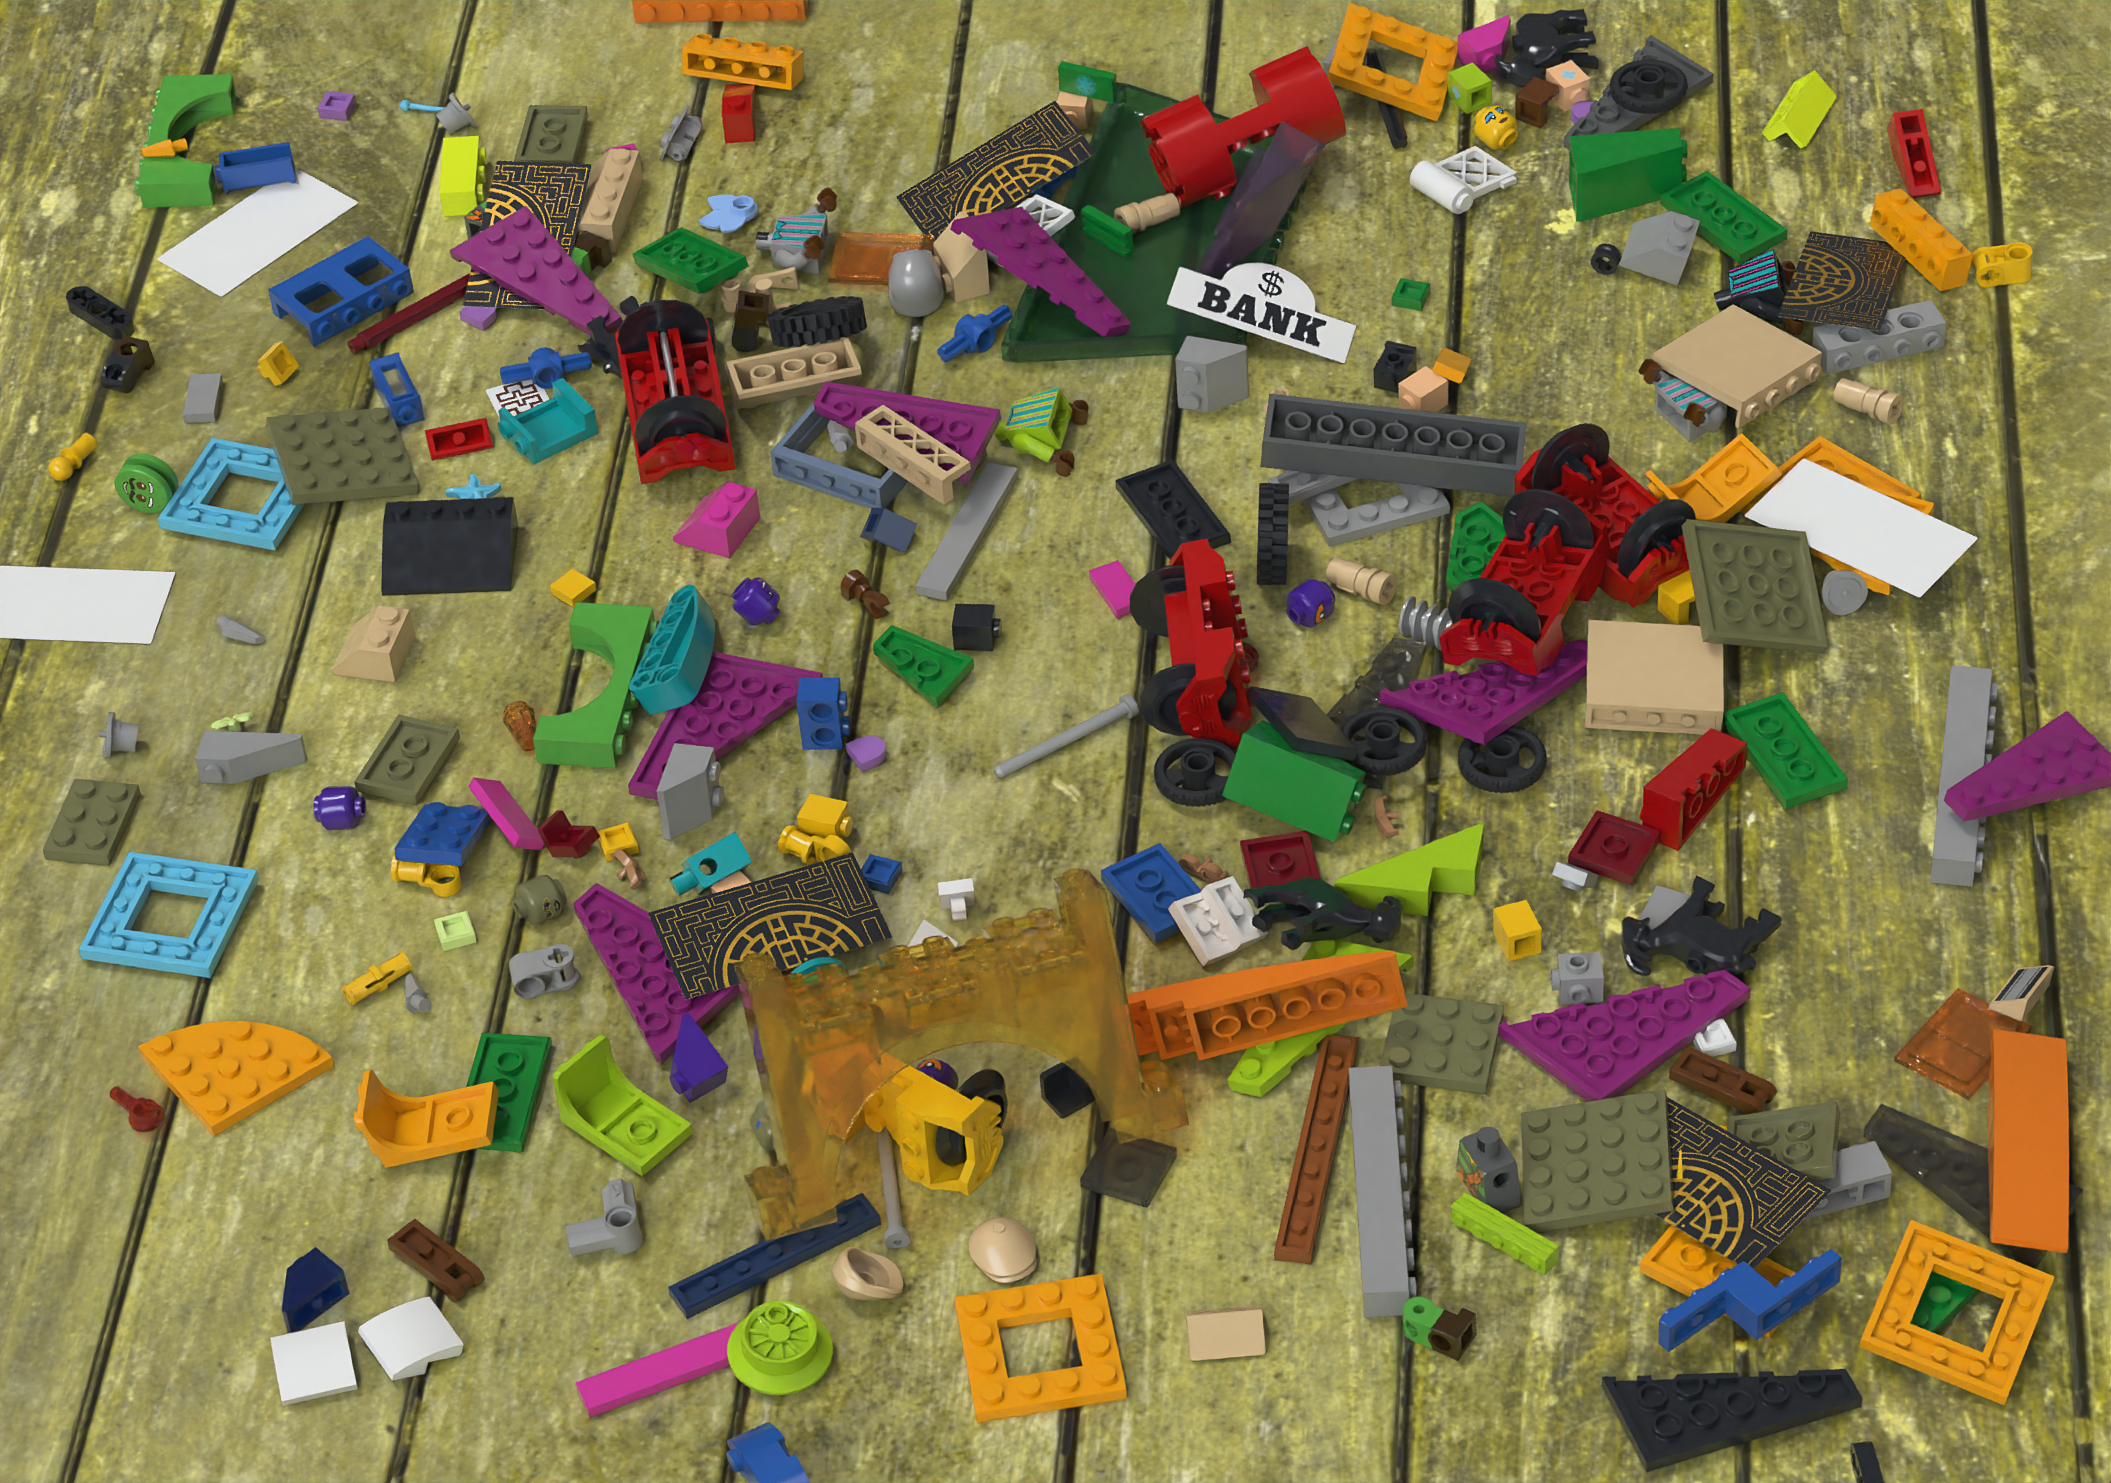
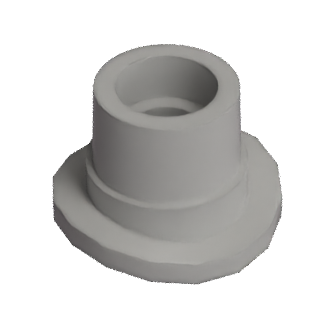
[436,93,477,135]
[1821,570,1868,615]
[98,712,138,758]

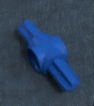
[937,305,1013,362]
[500,347,592,389]

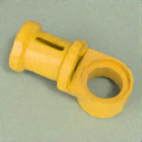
[778,825,851,865]
[390,855,462,897]

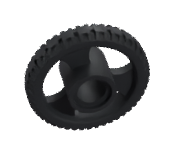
[1610,59,1688,114]
[1341,707,1427,776]
[1458,725,1547,794]
[1154,738,1236,807]

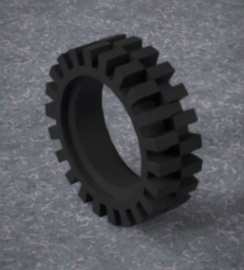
[768,296,867,347]
[1257,483,1289,585]

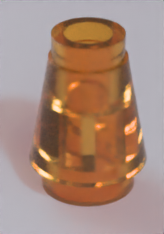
[503,701,537,751]

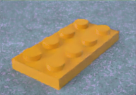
[1640,1225,1796,1338]

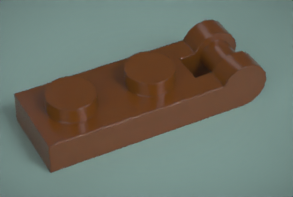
[1669,1046,1777,1115]
[387,1219,485,1303]

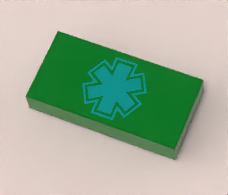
[1058,61,1118,103]

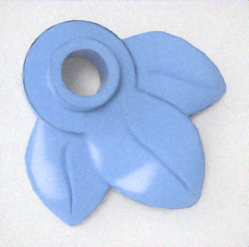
[699,195,758,233]

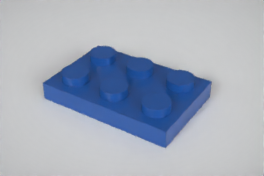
[395,802,491,866]
[1101,843,1202,943]

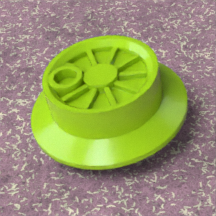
[727,1301,833,1395]

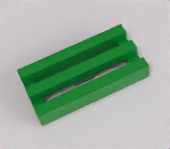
[1081,204,1133,258]

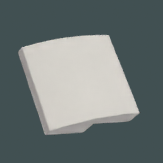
[1168,876,1268,967]
[358,1296,464,1381]
[270,1321,358,1406]

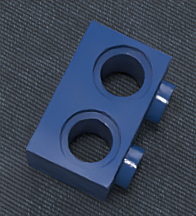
[796,678,850,750]

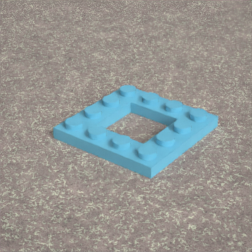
[158,438,305,550]
[79,852,259,978]

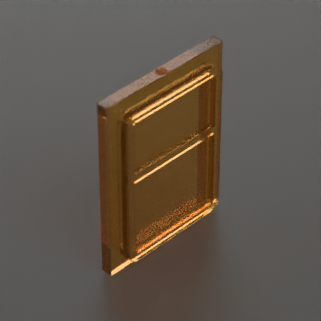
[828,232,935,286]
[1894,988,2032,1100]

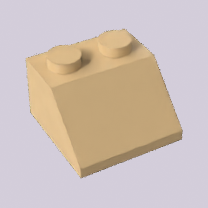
[933,211,990,303]
[332,605,415,682]

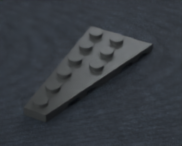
[1564,35,1714,149]

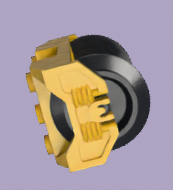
[792,1001,1008,1196]

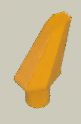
[140,138,188,158]

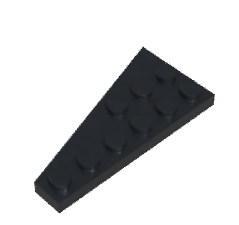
[1602,1369,1862,1473]

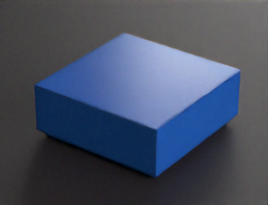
[861,854,903,894]

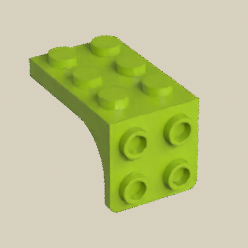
[553,1034,693,1176]

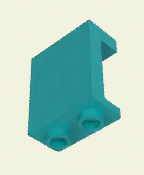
[498,378,598,464]

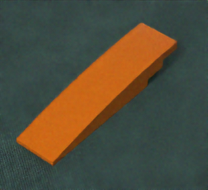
[1108,951,1408,1061]
[1987,1029,2069,1253]

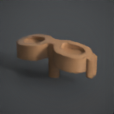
[1374,796,1399,838]
[611,848,646,890]
[1179,853,1229,883]

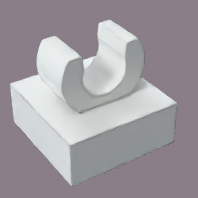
[938,878,975,921]

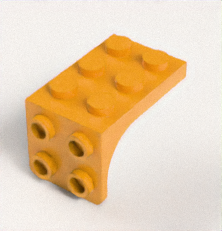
[1645,433,1782,523]
[354,1070,499,1168]

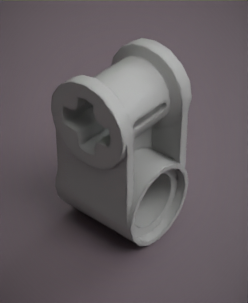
[509,944,580,999]

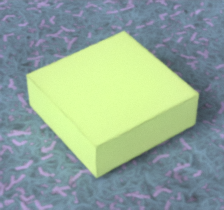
[434,911,477,951]

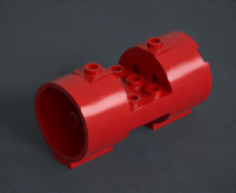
[1139,46,1346,209]

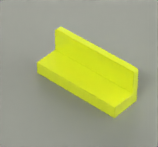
[1762,70,1837,149]

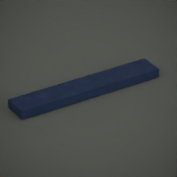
[668,1193,881,1319]

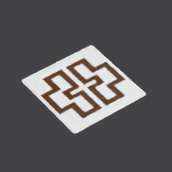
[486,380,549,418]

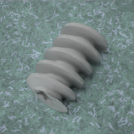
[1399,596,1452,651]

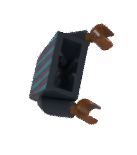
[1714,249,1804,335]

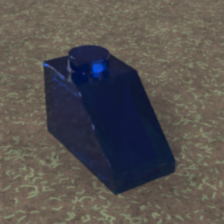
[281,1247,349,1334]

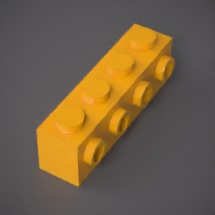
[682,33,804,90]
[1869,189,1973,291]

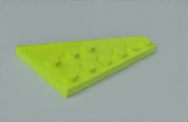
[1227,940,1415,1097]

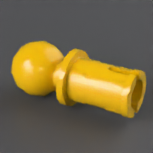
[48,433,98,481]

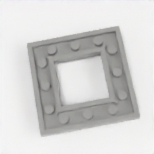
[1284,470,1450,547]

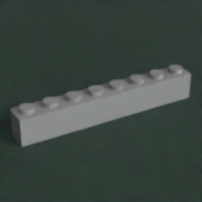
[1930,665,1998,887]
[1349,1066,1416,1317]

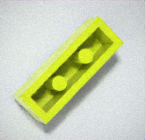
[439,136,487,217]

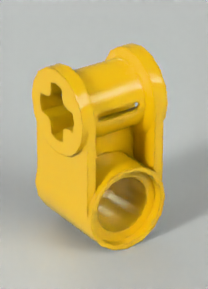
[1971,242,2033,288]

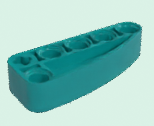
[629,584,715,715]

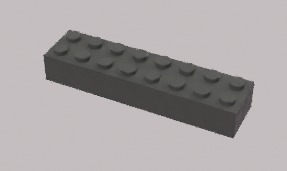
[1260,394,1527,496]

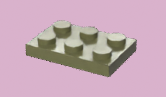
[514,105,588,164]
[354,714,460,805]
[43,779,141,866]

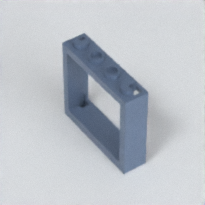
[770,404,908,509]

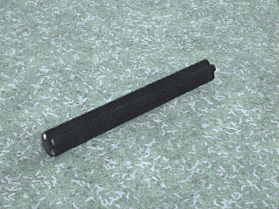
[1367,51,1408,149]

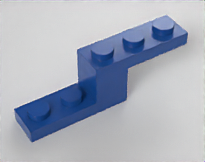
[1658,1249,1842,1352]

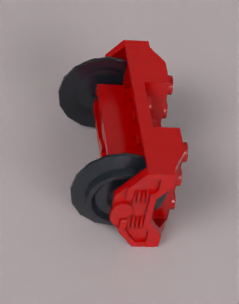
[615,300,735,484]
[1130,538,1255,749]

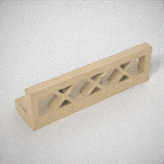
[855,405,971,505]

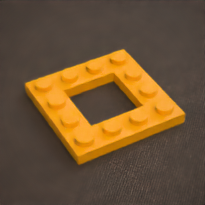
[1327,3,1458,122]
[1859,1220,2055,1405]
[954,1273,1127,1423]

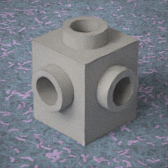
[1551,952,1604,1005]

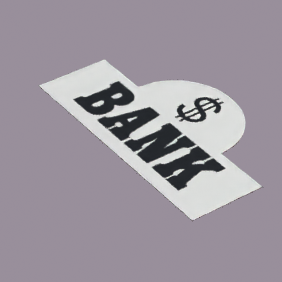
[1167,263,1356,364]

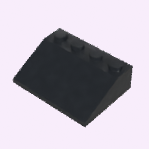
[381,497,518,596]

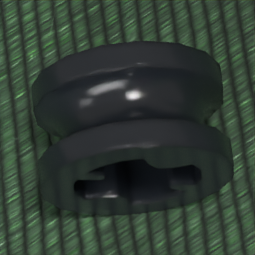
[1590,243,1621,275]

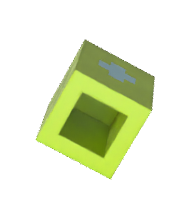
[1448,63,1492,114]

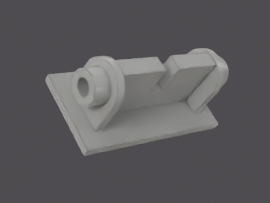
[659,105,703,161]

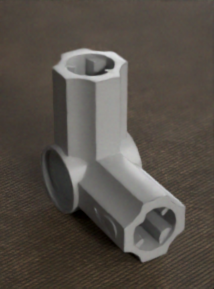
[566,1179,643,1256]

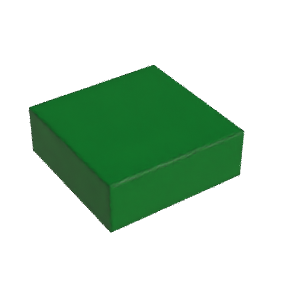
[1391,278,1430,311]

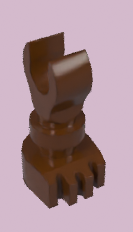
[841,570,890,619]

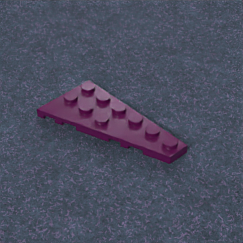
[449,206,623,336]
[950,207,1132,338]
[813,382,1002,486]
[1943,711,2111,822]

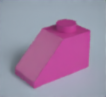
[1458,15,1511,73]

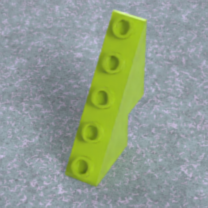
[1334,824,1484,916]

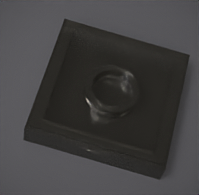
[1080,1128,1177,1208]

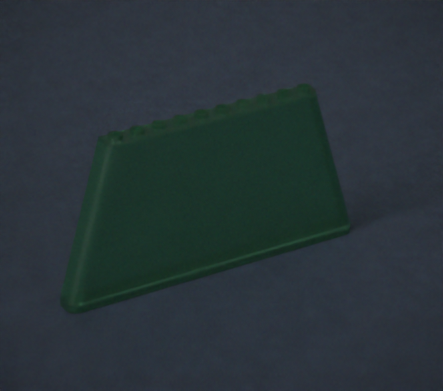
[1001,82,1314,363]

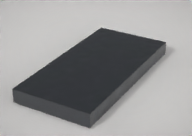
[1115,459,1231,560]
[1247,686,1358,761]

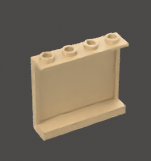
[1652,305,1822,428]
[1584,620,1724,735]

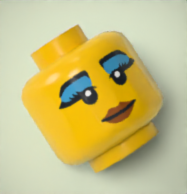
[1474,105,1519,150]

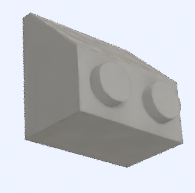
[1619,211,1700,286]
[1175,336,1249,413]
[657,743,724,840]

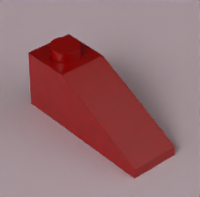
[722,84,755,144]
[1887,109,1941,198]

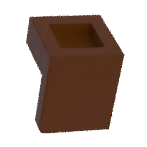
[1515,77,1559,129]

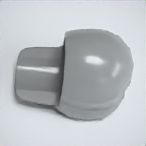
[888,249,944,317]

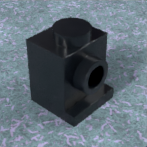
[1374,341,1417,393]

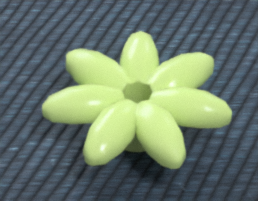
[211,712,253,732]

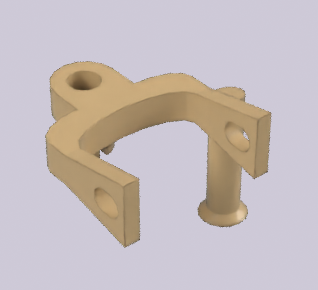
[721,267,799,326]

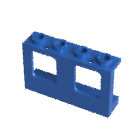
[268,236,414,347]

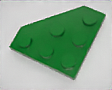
[1446,501,1506,592]

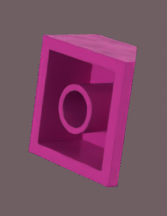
[673,482,760,558]

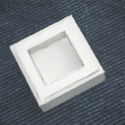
[1693,1018,1736,1057]

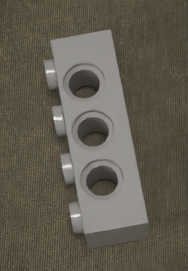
[1812,300,1946,375]

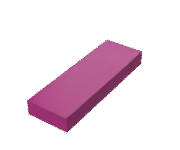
[468,777,545,850]

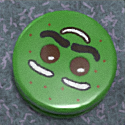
[114,453,178,513]

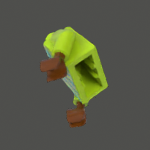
[994,387,1089,477]

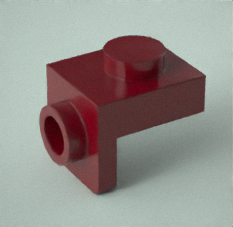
[538,810,600,859]

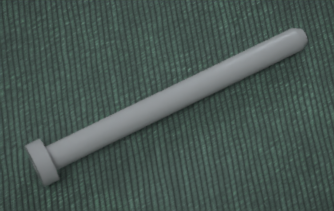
[994,694,1139,778]
[876,1128,910,1249]

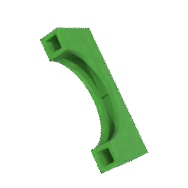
[135,74,237,208]
[533,602,659,768]

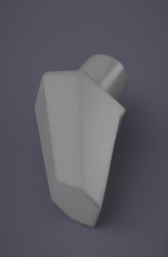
[827,420,854,453]
[217,615,266,645]
[404,974,431,1014]

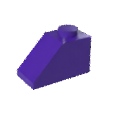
[669,1012,728,1103]

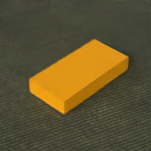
[1432,347,1471,384]

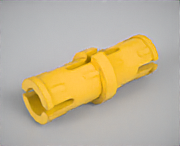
[341,951,413,1006]

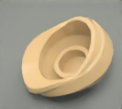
[969,1217,1037,1284]
[832,1247,903,1301]

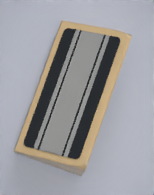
[1989,965,2054,1021]

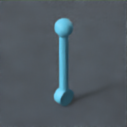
[400,100,445,113]

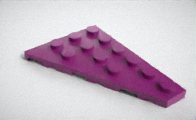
[1380,639,1587,745]
[628,652,823,800]
[573,883,753,1064]
[1498,969,1751,1102]

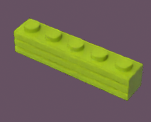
[1451,1192,1559,1275]

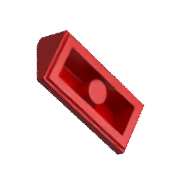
[425,418,493,461]

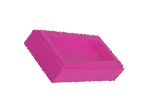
[1089,560,1135,618]

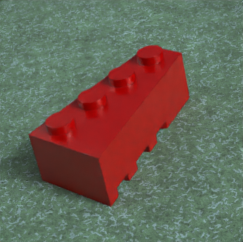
[1640,728,1747,851]

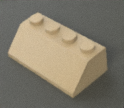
[575,149,643,254]
[726,337,862,409]

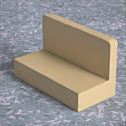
[1185,1305,1266,1361]

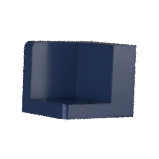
[860,508,917,552]

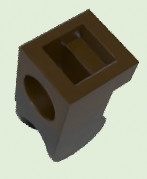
[731,290,770,352]
[101,335,155,393]

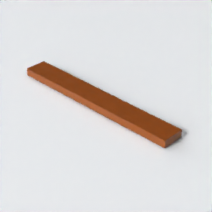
[1274,1034,1359,1264]

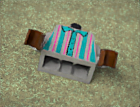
[756,188,837,274]
[1638,359,1727,442]

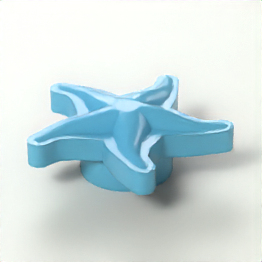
[446,474,502,499]

